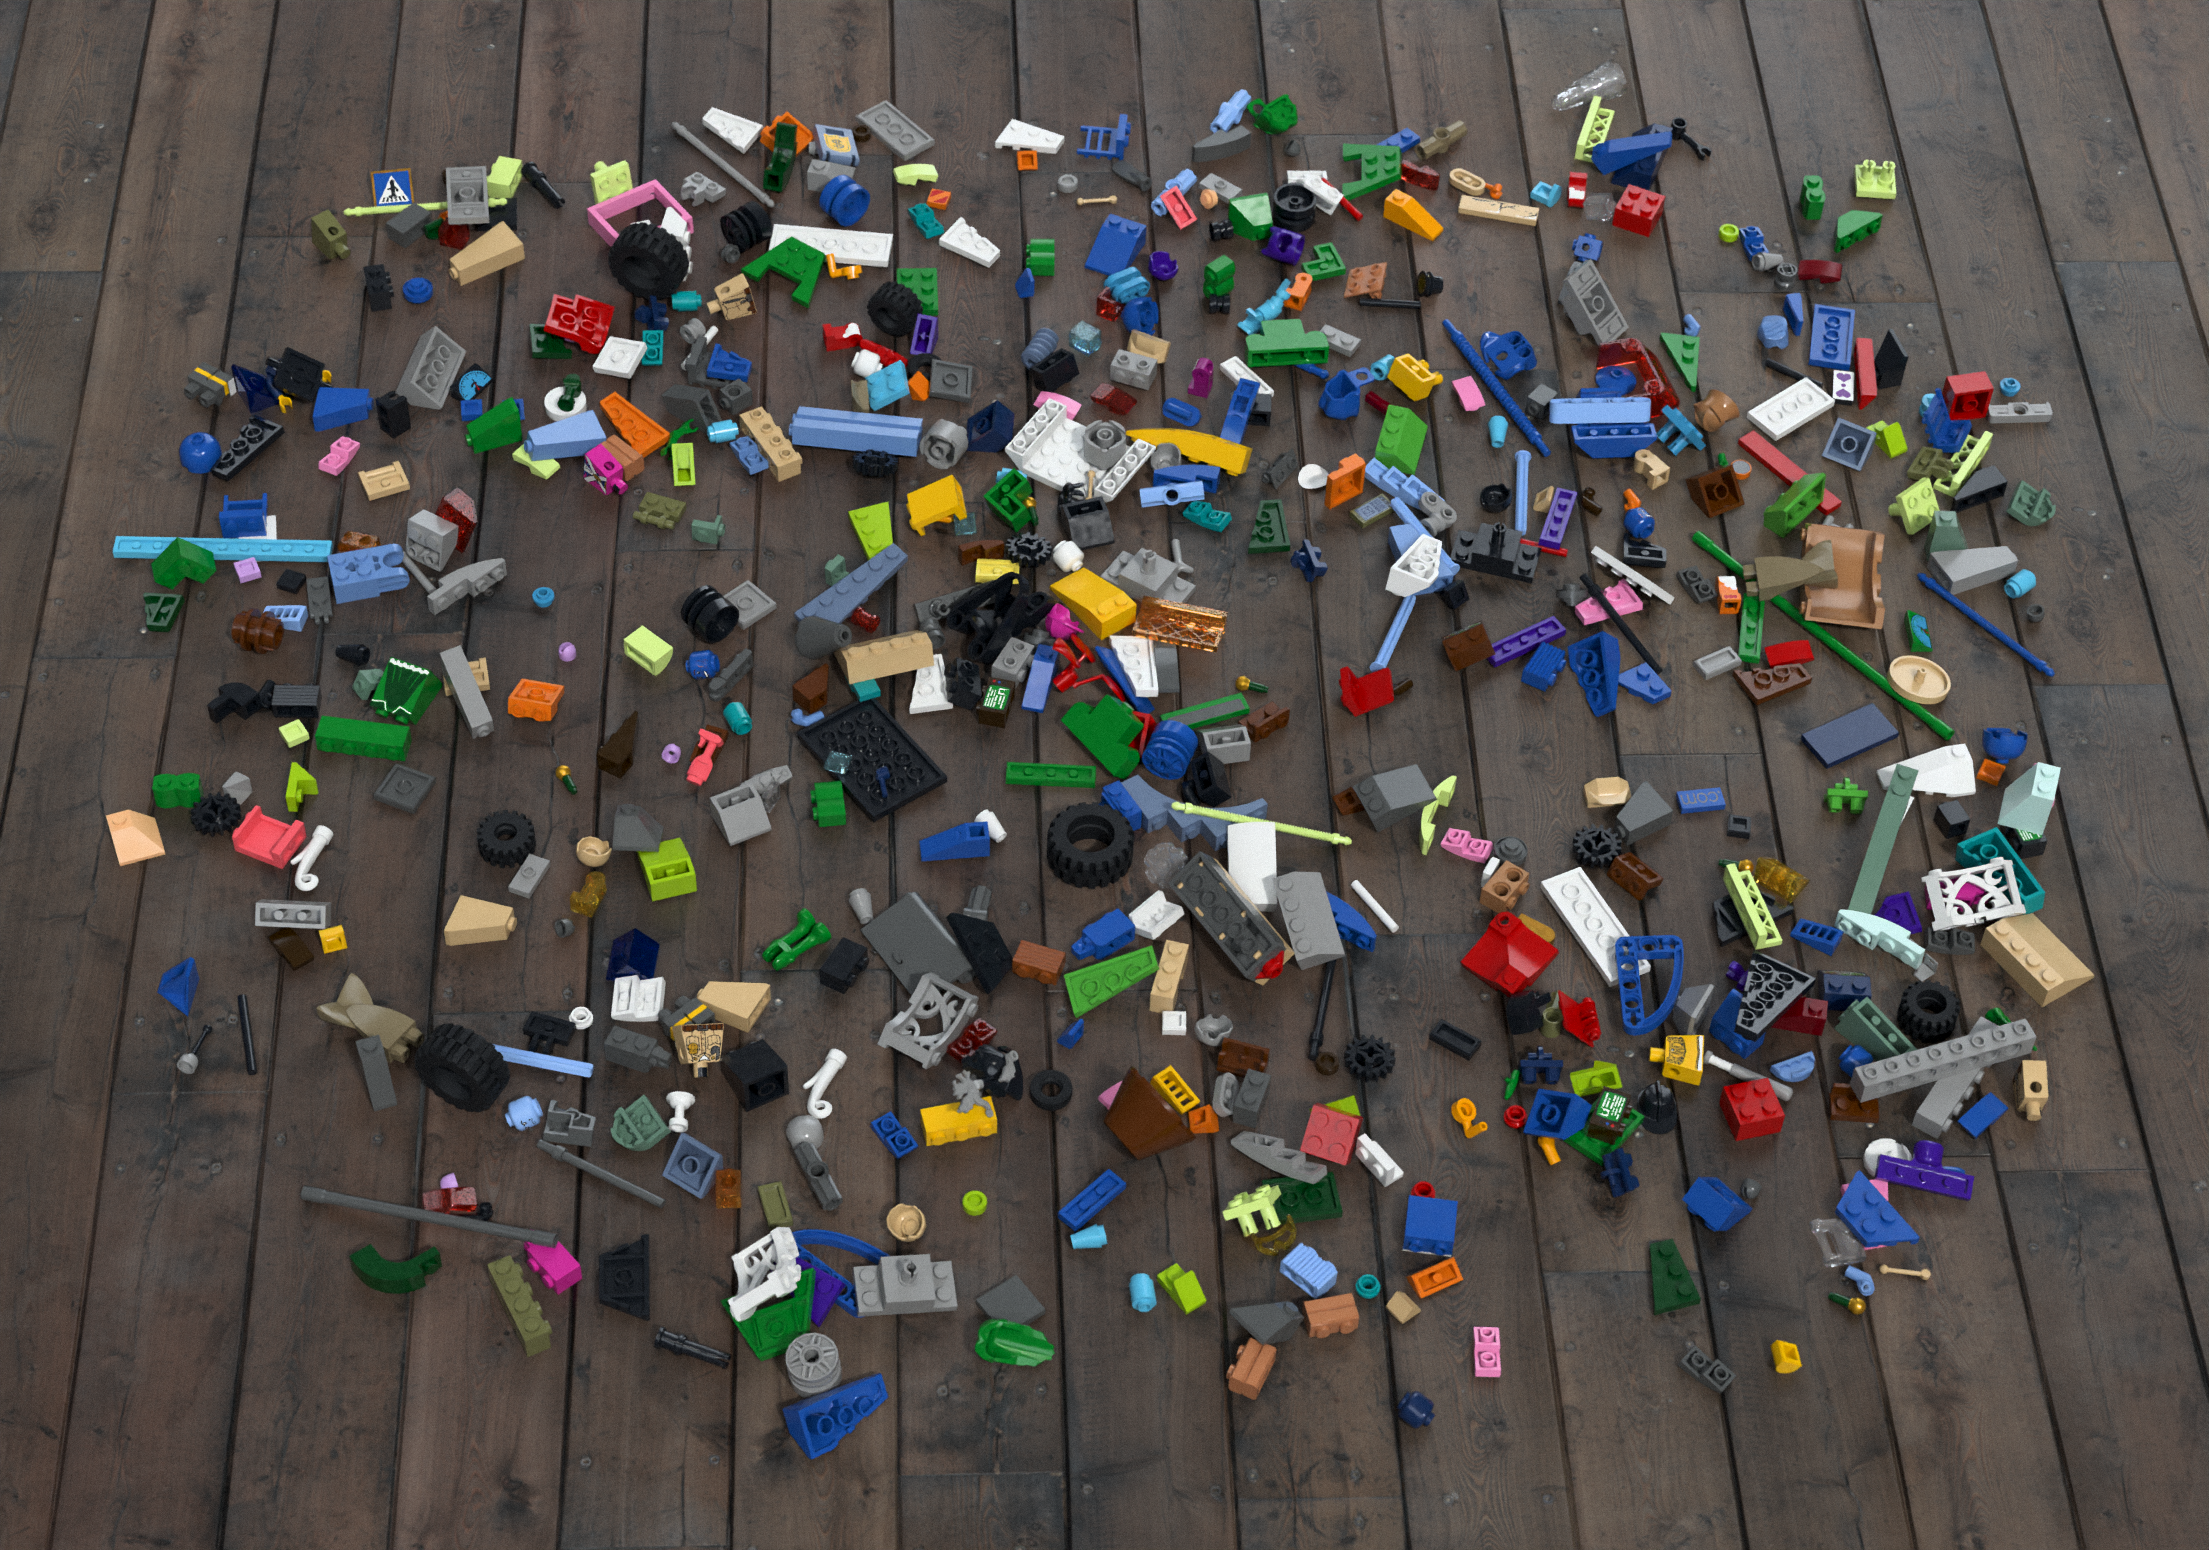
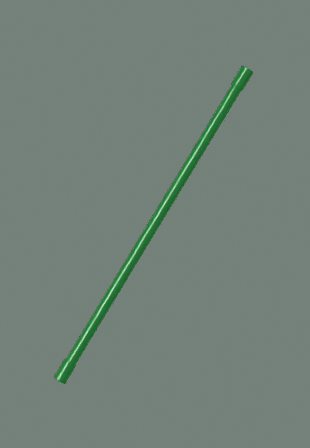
[1692,531,1955,741]

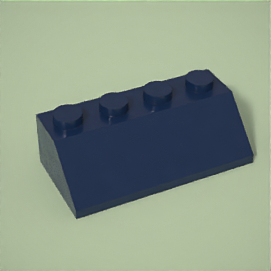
[1611,123,1673,191]

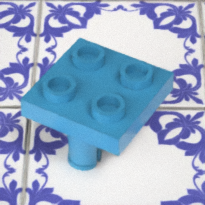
[1656,405,1706,456]

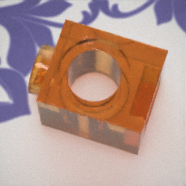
[716,1169,742,1208]

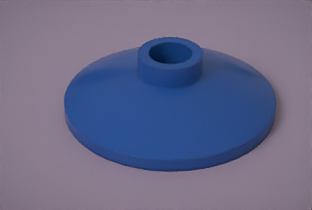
[1595,365,1636,396]

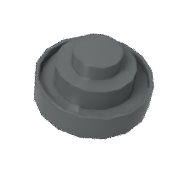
[1556,583,1588,606]
[1023,629,1056,652]
[1494,836,1528,866]

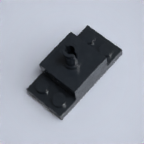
[1450,522,1542,584]

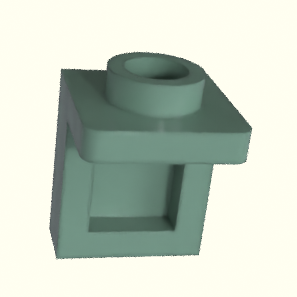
[691,515,726,544]
[825,554,850,587]
[352,669,384,700]

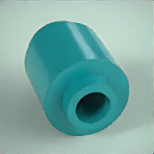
[672,291,702,312]
[723,702,752,735]

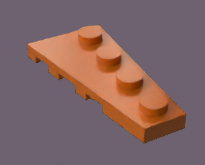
[599,392,670,458]

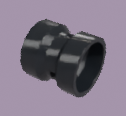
[1209,219,1234,242]
[1209,294,1230,314]

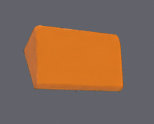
[1406,1257,1463,1299]

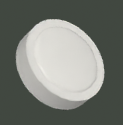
[544,386,587,421]

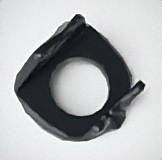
[1057,482,1084,514]

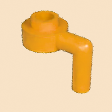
[826,253,862,280]
[1451,1098,1487,1138]

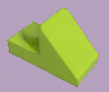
[1866,420,1908,458]
[672,443,695,486]
[286,762,319,812]
[1570,1060,1623,1097]
[1157,1263,1206,1315]

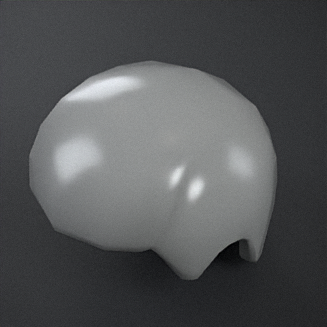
[1150,443,1182,471]
[1194,1014,1233,1047]
[786,1115,824,1150]

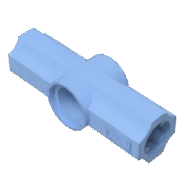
[1210,89,1251,133]
[1151,169,1197,216]
[1140,481,1205,507]

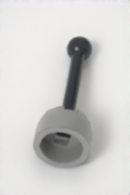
[177,1025,212,1074]

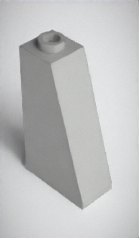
[1927,546,2018,595]
[440,645,494,739]

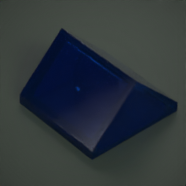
[231,364,279,414]
[606,928,660,981]

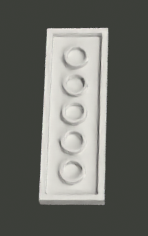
[769,224,893,267]
[1540,867,1651,987]

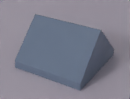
[1822,417,1877,471]
[662,1132,724,1199]

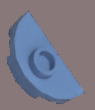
[1770,1051,1815,1082]

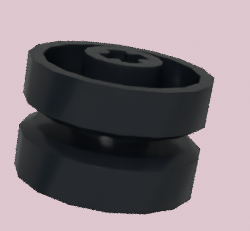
[1272,183,1317,233]

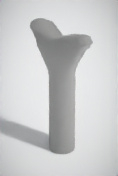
[1171,539,1194,573]

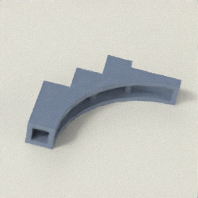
[1121,775,1268,851]

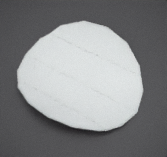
[1298,464,1329,489]

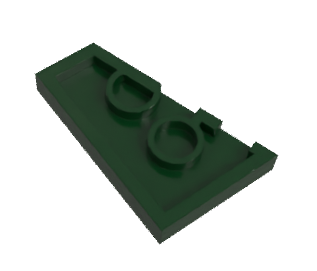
[1649,1238,1701,1315]

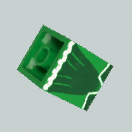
[370,657,443,725]

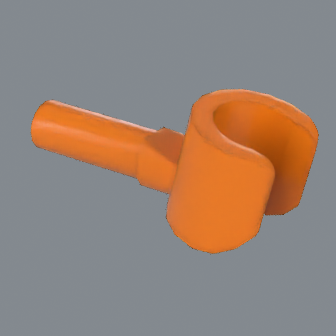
[1485,183,1502,199]

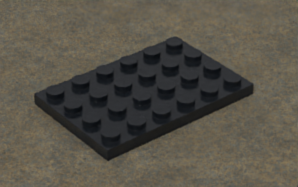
[797,698,947,823]

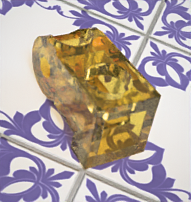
[570,871,607,918]

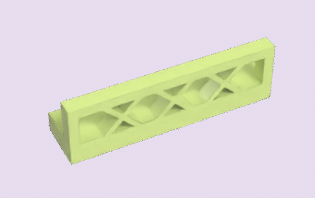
[1575,96,1615,163]
[1933,431,1993,497]
[1723,863,1783,950]

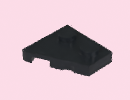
[1623,533,1667,568]

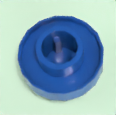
[403,278,433,303]

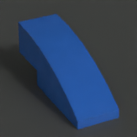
[1153,465,1221,493]

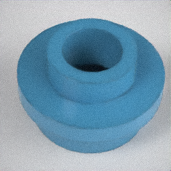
[2000,378,2021,397]
[532,587,554,607]

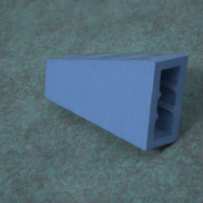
[524,410,606,461]
[1388,524,1453,596]

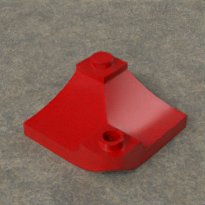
[543,294,615,354]
[1460,912,1559,998]

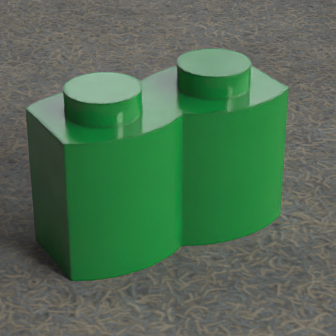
[1800,175,1826,220]
[1026,238,1055,276]
[1203,255,1235,298]
[152,773,204,808]
[810,781,846,827]

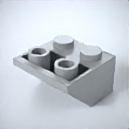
[405,509,459,572]
[1196,724,1251,764]
[710,782,771,846]

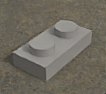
[1320,324,1361,357]

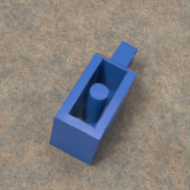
[1071,908,1135,960]

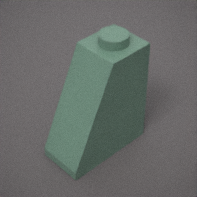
[1925,511,1968,561]

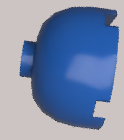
[1121,297,1159,335]
[179,432,222,474]
[1982,728,2028,764]

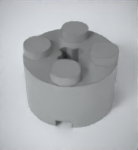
[920,419,968,469]
[1084,420,1126,470]

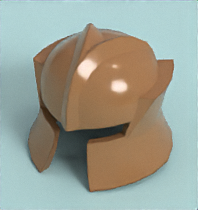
[1694,389,1740,432]

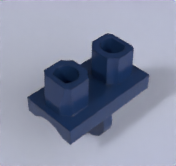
[634,295,669,331]
[1290,540,1328,582]
[1517,1046,1563,1085]
[1600,1148,1639,1198]

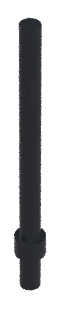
[1580,573,1662,675]
[1308,959,1337,1061]

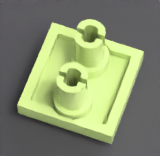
[590,160,633,205]
[1854,160,1896,199]
[1888,477,1940,535]
[1223,1184,1281,1237]

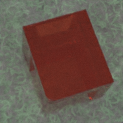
[438,218,470,250]
[1096,286,1124,322]

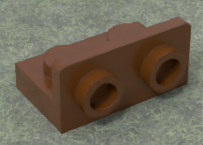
[1238,701,1290,743]
[1607,852,1664,901]
[1829,1083,1879,1123]

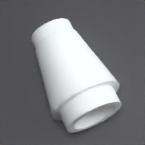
[974,809,1007,843]

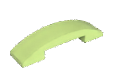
[1419,775,1457,855]

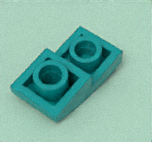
[908,203,944,239]
[642,330,664,366]
[1183,500,1232,532]
[845,676,881,702]

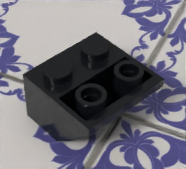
[1061,496,1115,551]

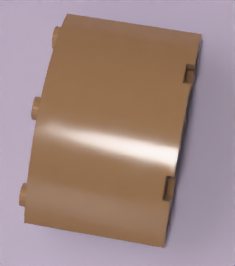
[1799,523,1885,629]

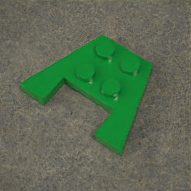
[1342,143,1401,201]
[741,236,825,309]
[720,1268,816,1362]

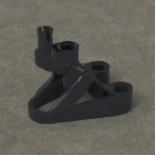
[947,572,1064,665]

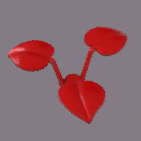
[1052,632,1126,702]

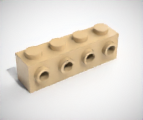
[739,406,802,482]

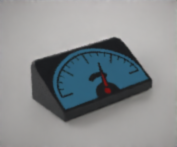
[450,363,493,402]

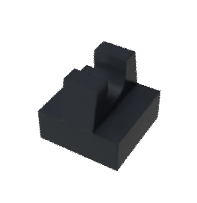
[1439,580,1469,610]

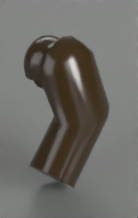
[1581,487,1603,516]
[1393,678,1413,696]

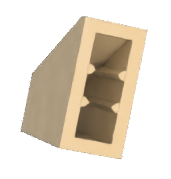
[444,895,517,946]
[697,981,771,1033]

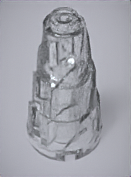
[1551,59,1627,111]

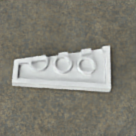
[1591,546,1674,605]
[1109,636,1158,697]

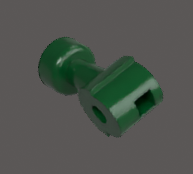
[557,374,581,412]

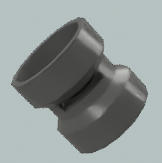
[1774,263,1797,291]
[919,619,946,650]

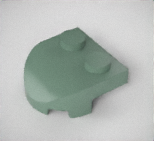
[2006,480,2056,526]
[611,1095,671,1151]

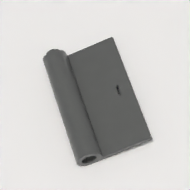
[860,892,977,996]

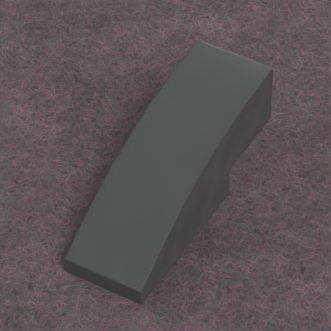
[1192,125,1251,162]
[1153,639,1180,693]

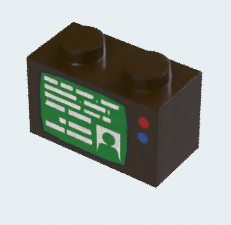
[976,677,1015,728]
[1587,1086,1633,1145]

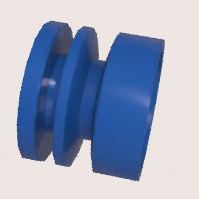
[1142,720,1198,780]

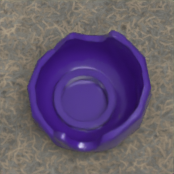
[1148,251,1178,281]

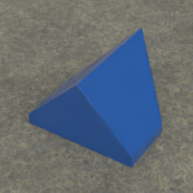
[157,957,199,1017]

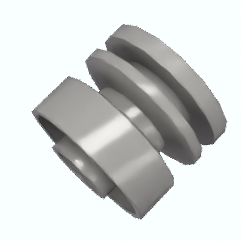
[785,1333,842,1398]

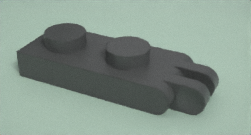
[306,576,333,625]

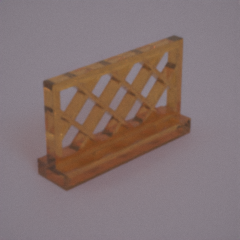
[1131,596,1228,652]

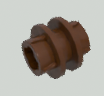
[231,608,284,654]

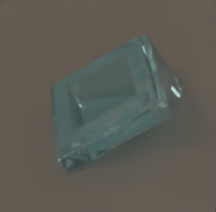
[824,751,852,774]

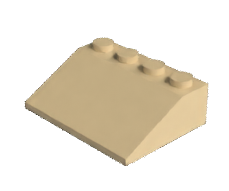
[833,630,934,684]
[1980,913,2095,1007]

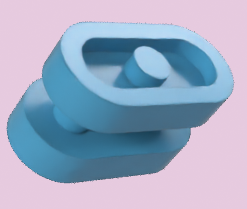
[1103,267,1150,305]

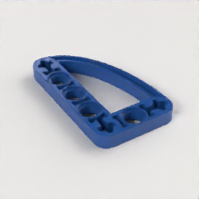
[1615,935,1684,1036]
[792,1229,890,1318]

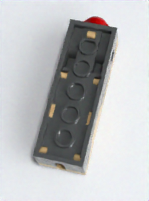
[1168,851,1295,985]

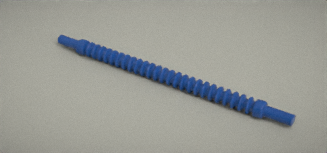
[1442,319,1551,457]

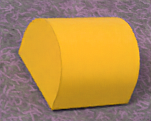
[318,925,347,954]
[1770,1340,1802,1373]

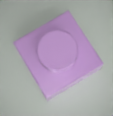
[233,557,261,583]

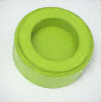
[1718,224,1739,242]
[963,1191,987,1216]

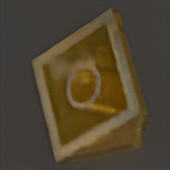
[1753,856,1810,903]

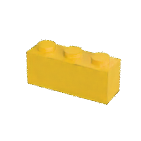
[920,1096,997,1146]

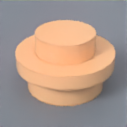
[1200,189,1218,209]

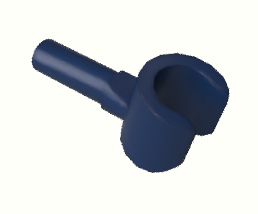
[875,766,890,798]

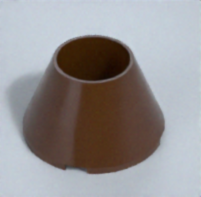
[1103,1066,1196,1161]

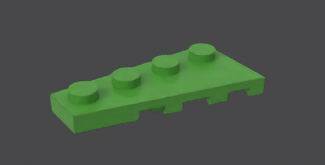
[1064,945,1159,1018]

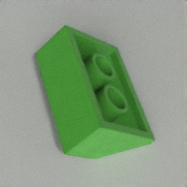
[1375,405,1428,475]
[1763,472,1826,538]

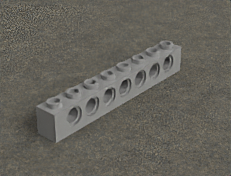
[1850,1018,2036,1103]

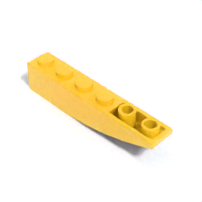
[1126,428,1253,476]

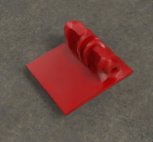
[1558,990,1601,1048]

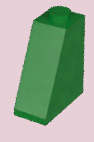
[464,397,523,454]

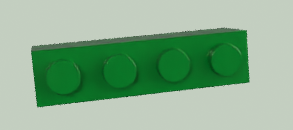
[315,716,412,761]

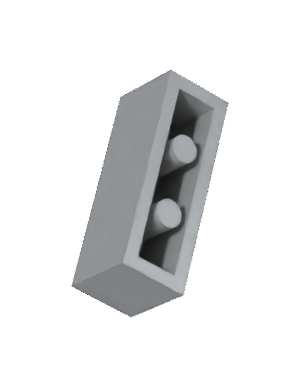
[255,899,331,929]

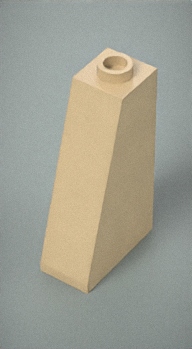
[449,221,525,286]

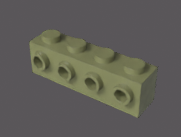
[487,1255,552,1357]

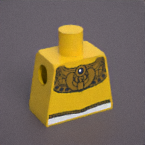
[1649,1035,1704,1085]

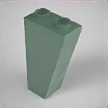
[1834,997,1918,1062]

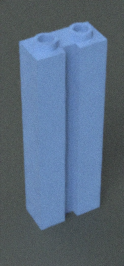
[789,406,923,457]

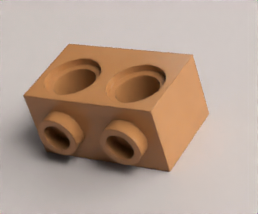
[1479,860,1530,914]

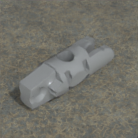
[738,765,793,795]

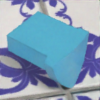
[1530,181,1562,208]

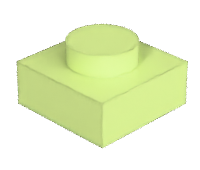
[278,719,310,748]

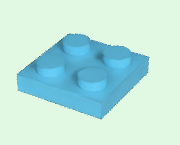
[865,360,910,411]

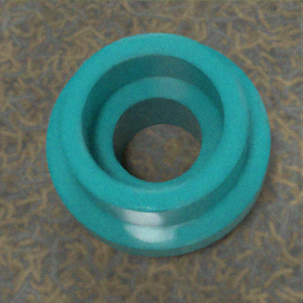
[1355,1274,1380,1299]

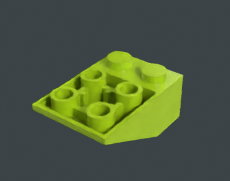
[636,838,697,902]

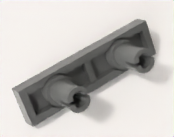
[913,580,996,625]

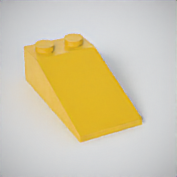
[1049,567,1137,640]

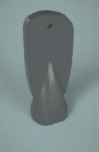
[1112,160,1152,191]

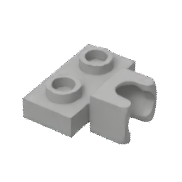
[681,172,726,206]

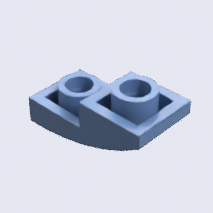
[730,436,769,475]

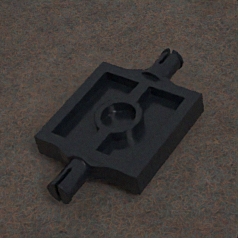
[265,347,333,403]

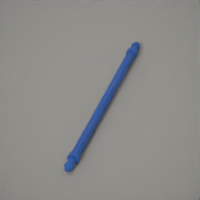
[1917,573,2055,677]

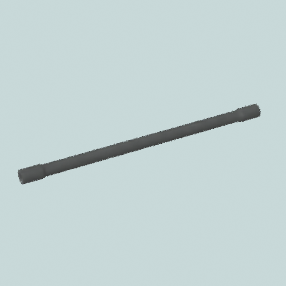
[301,1185,559,1248]

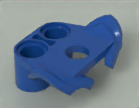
[1480,331,1537,381]

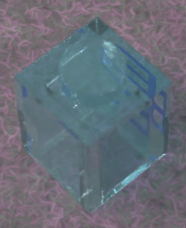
[1069,321,1102,357]

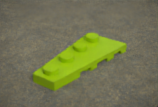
[848,502,893,560]

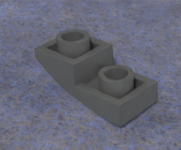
[1676,565,1718,604]
[1924,927,1975,955]
[1677,1346,1736,1393]

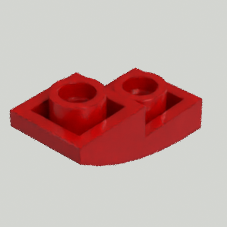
[1764,640,1815,669]

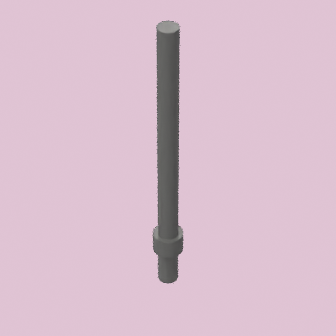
[537,1139,666,1209]

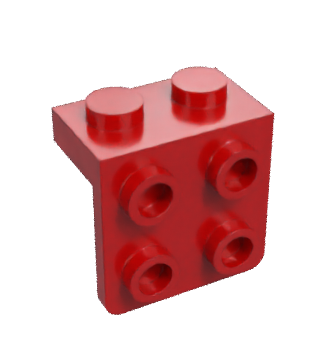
[1339,666,1394,717]

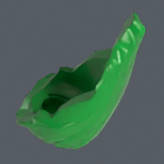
[975,1319,1055,1367]

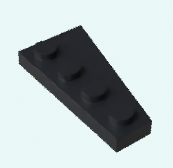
[211,414,285,481]

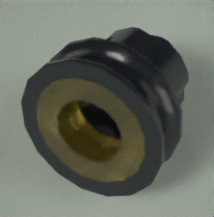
[1416,271,1444,297]

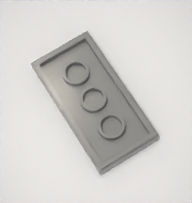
[856,100,935,161]

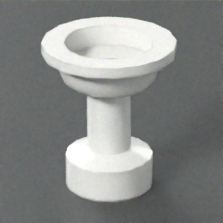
[666,1091,695,1132]

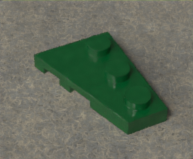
[1248,499,1290,554]

